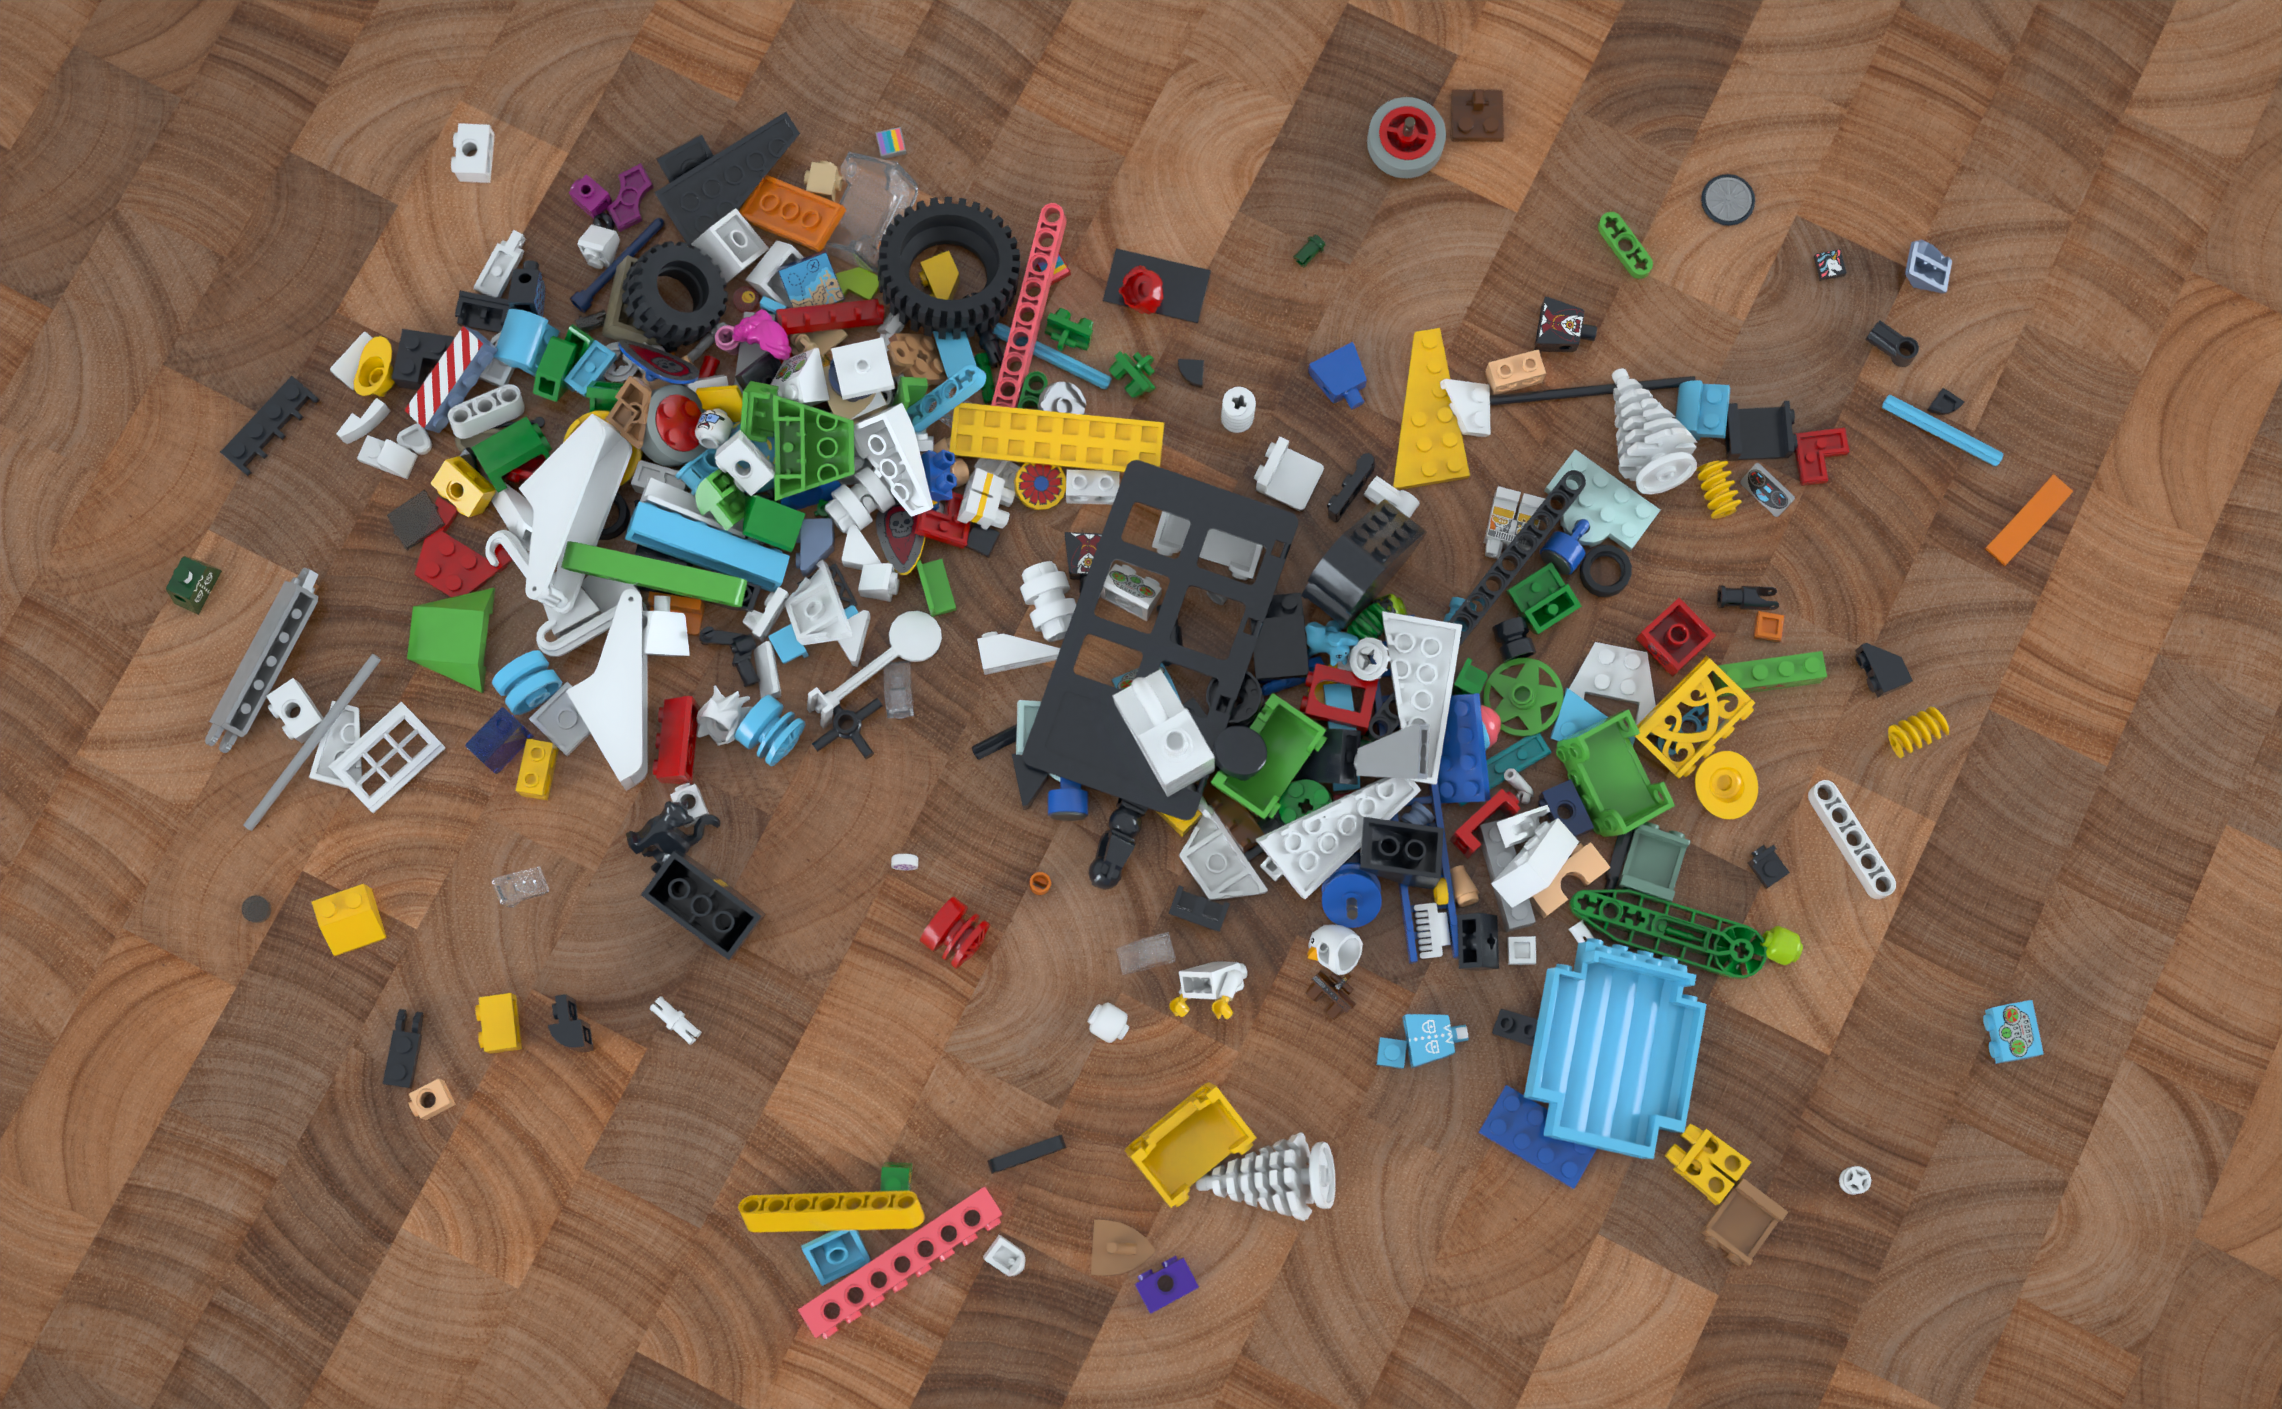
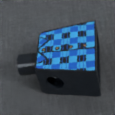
[508,260,546,317]

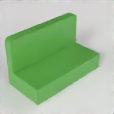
[891,377,928,411]
[916,559,957,617]

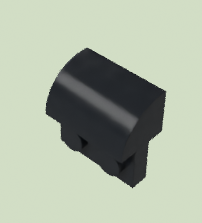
[548,994,594,1052]

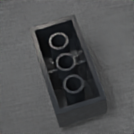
[641,850,765,960]

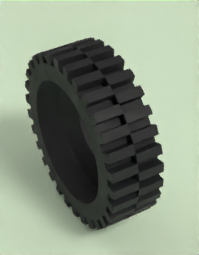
[878,197,1020,340]

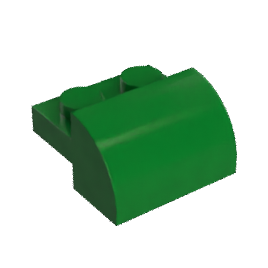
[1506,562,1582,635]

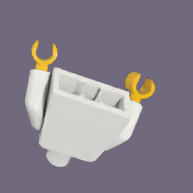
[1169,961,1247,1019]

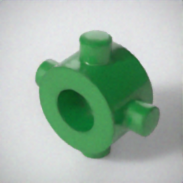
[814,499,830,519]

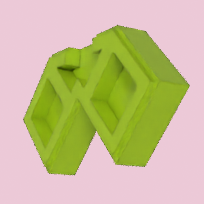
[835,267,879,303]

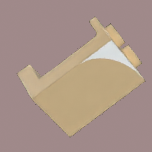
[823,365,888,424]

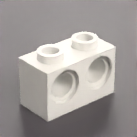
[1066,470,1119,505]

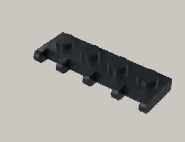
[220,376,320,476]

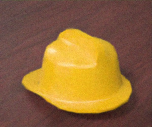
[353,336,395,397]

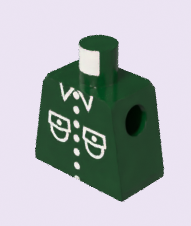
[166,556,222,615]

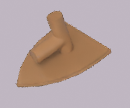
[1091,1219,1156,1276]

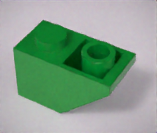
[533,336,577,402]

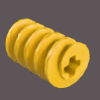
[1696,461,1742,519]
[1888,706,1949,758]

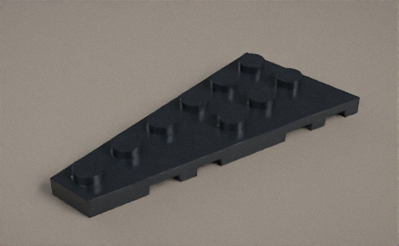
[654,112,800,248]

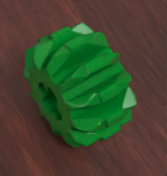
[1347,603,1387,641]

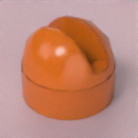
[1029,872,1051,896]

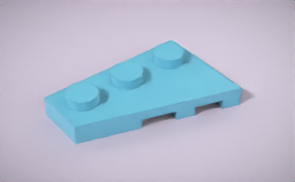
[1550,688,1635,746]

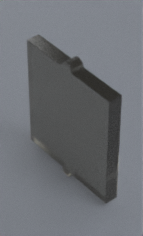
[387,490,445,550]

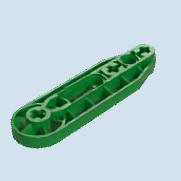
[1569,890,1767,979]

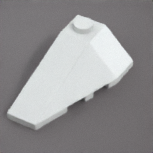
[854,403,933,517]

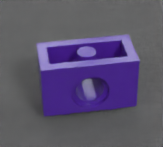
[1135,1256,1199,1314]

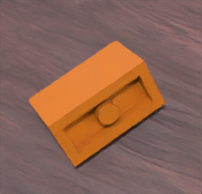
[647,591,705,636]

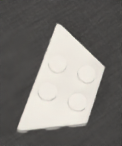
[784,559,853,645]
[1179,805,1268,901]

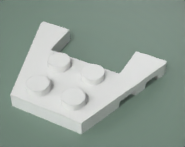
[1569,642,1657,736]

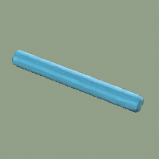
[993,323,1112,389]
[1882,395,2003,466]

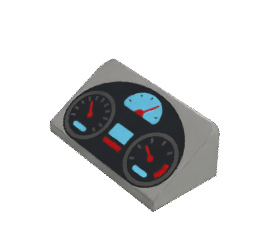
[1740,463,1795,517]

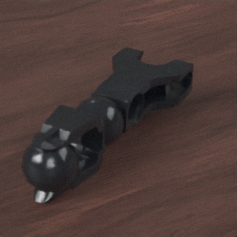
[1088,798,1148,890]

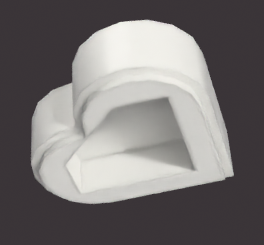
[397,423,432,455]

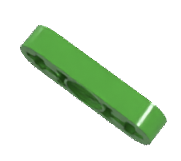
[1598,212,1653,279]

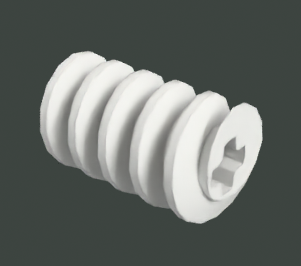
[1221,387,1256,433]

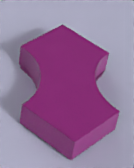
[607,164,654,232]

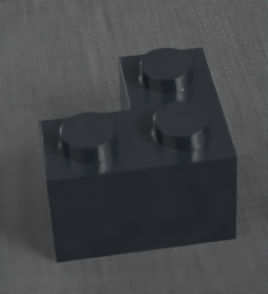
[392,329,455,390]

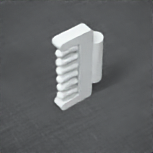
[1414,903,1451,959]

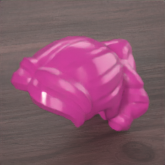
[732,309,791,361]

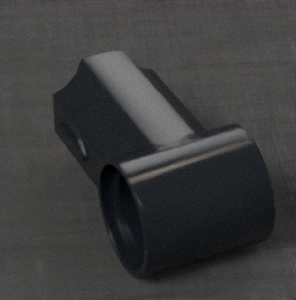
[1865,320,1919,367]

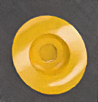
[1695,751,1758,819]

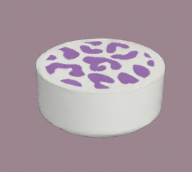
[891,854,918,870]

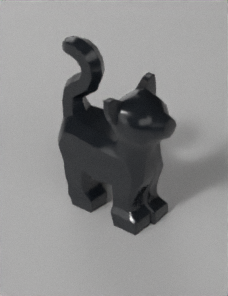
[626,800,721,873]

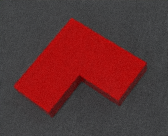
[1794,427,1850,486]
[915,492,971,549]

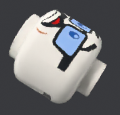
[695,409,733,449]

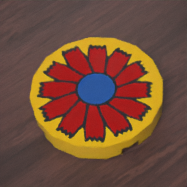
[1014,463,1066,510]

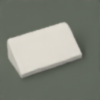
[330,332,373,391]
[754,641,782,699]

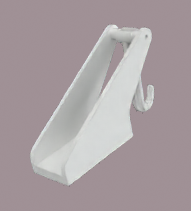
[486,414,632,614]
[536,589,648,791]

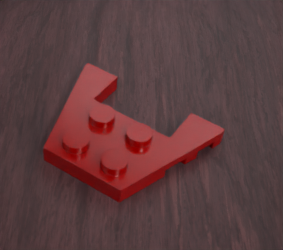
[414,497,513,598]

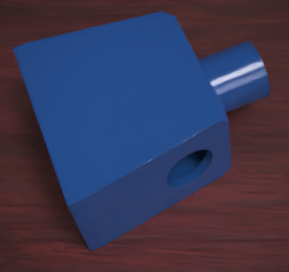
[1308,342,1367,409]

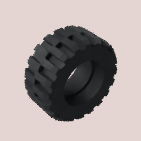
[622,241,728,347]

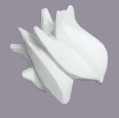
[696,685,753,746]

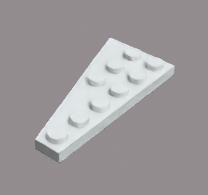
[1255,777,1421,899]

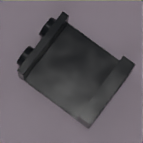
[1725,401,1797,461]

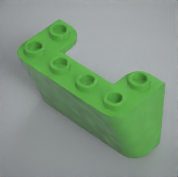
[1556,709,1675,837]

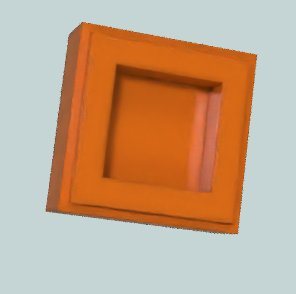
[1753,611,1785,643]

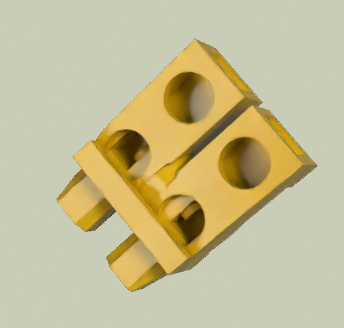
[1665,1124,1751,1205]

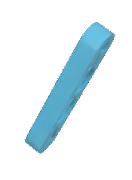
[906,364,986,433]

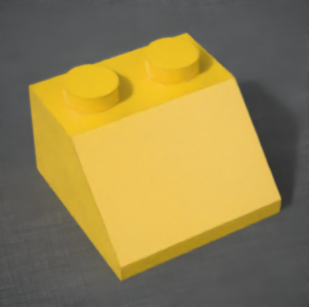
[312,884,387,956]

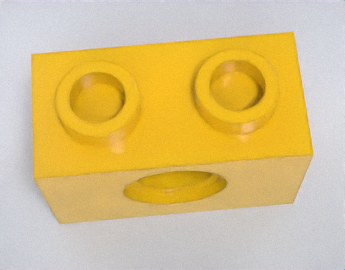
[430,456,497,517]

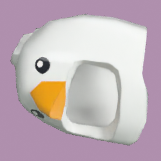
[1307,925,1363,975]

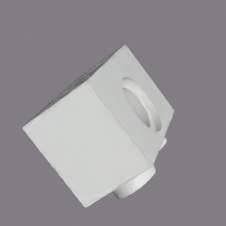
[451,124,494,183]
[715,430,775,496]
[266,678,324,743]

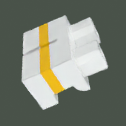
[957,468,1015,530]

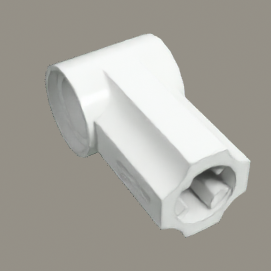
[1364,476,1420,518]

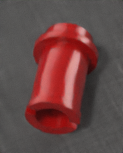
[698,355,720,379]

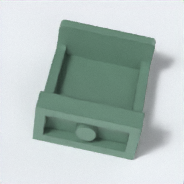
[1617,822,1690,902]

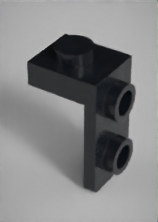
[1492,1009,1538,1047]

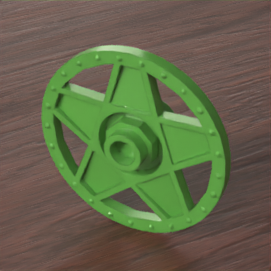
[1484,658,1564,737]

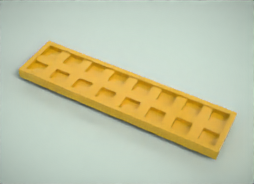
[949,403,1165,473]

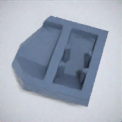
[1905,240,1952,294]

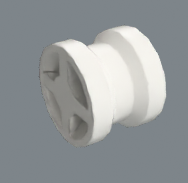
[1839,1166,1871,1195]

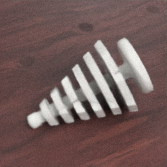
[1612,368,1698,495]
[1195,1133,1336,1221]

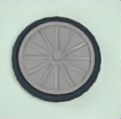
[1701,174,1755,226]

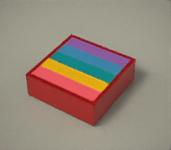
[1036,253,1071,286]

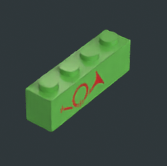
[1712,651,1827,698]

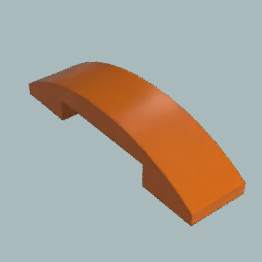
[1985,474,2073,566]

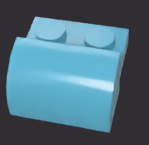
[493,309,560,377]
[1675,380,1731,440]

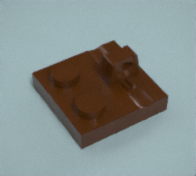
[1451,89,1504,142]

